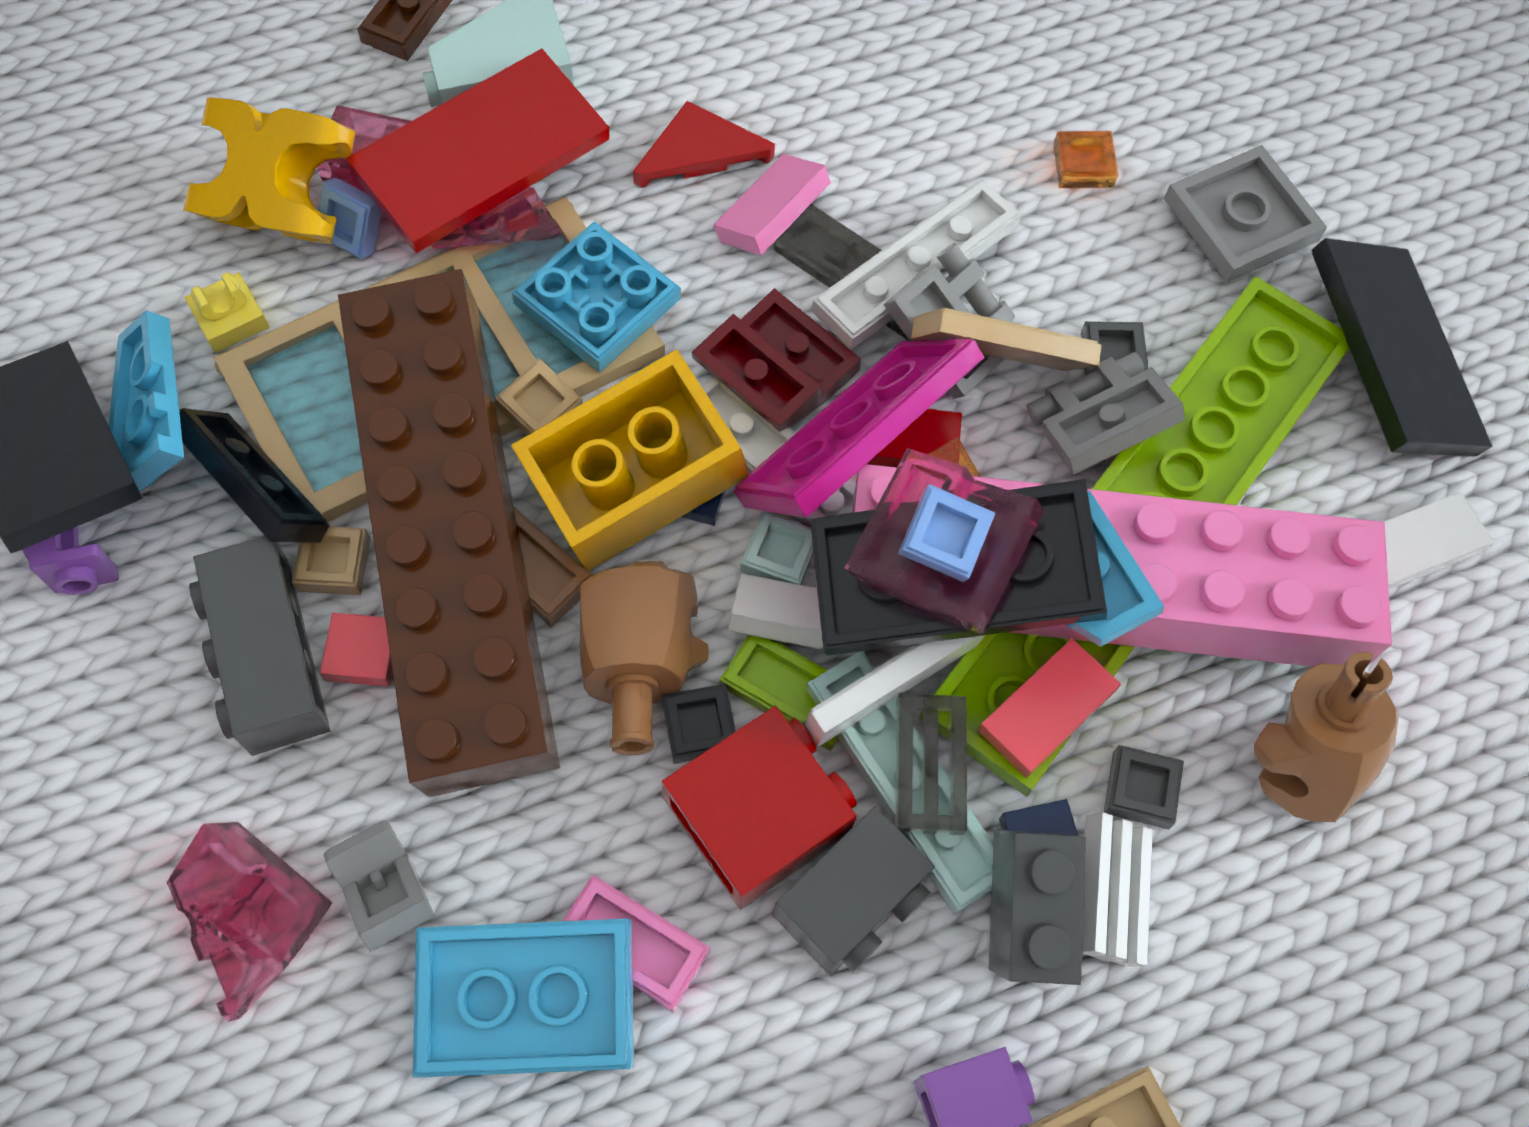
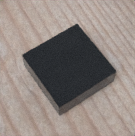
[661,684,736,764]

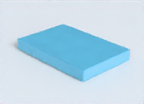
[413,918,634,1078]

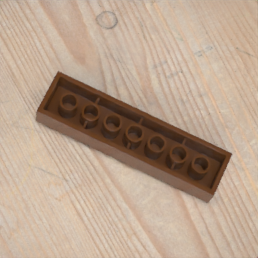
[338,269,560,797]

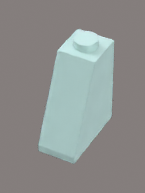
[422,0,574,107]

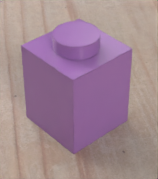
[914,1047,1035,1127]

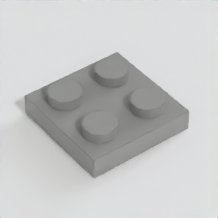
[1164,145,1327,283]

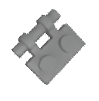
[883,243,1015,399]
[1026,352,1185,475]

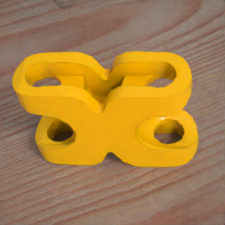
[183,97,356,244]

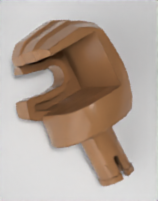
[580,561,709,755]
[1254,652,1398,822]

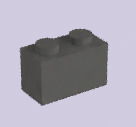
[773,806,935,977]
[989,829,1086,985]

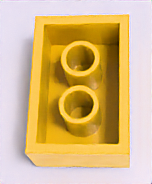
[511,349,748,571]

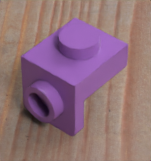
[22,526,119,595]

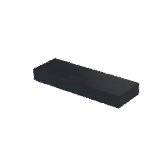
[179,408,330,543]

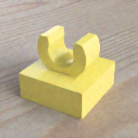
[184,272,270,353]

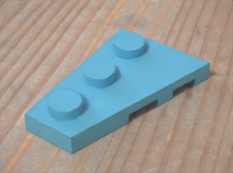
[108,310,184,492]

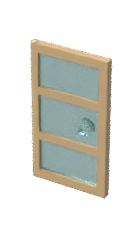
[213,196,665,522]

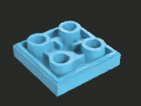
[512,221,681,373]

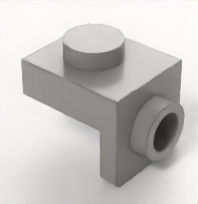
[324,821,435,952]

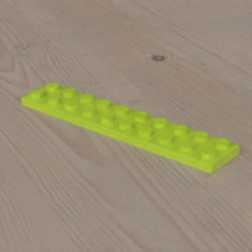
[919,276,1349,797]

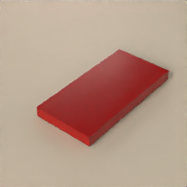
[346,48,610,253]

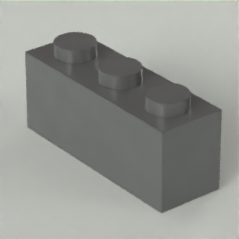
[189,536,331,756]

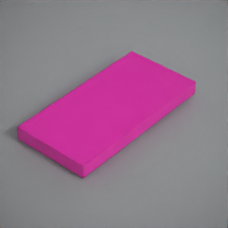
[733,339,985,518]

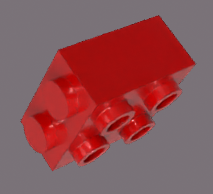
[661,705,857,910]

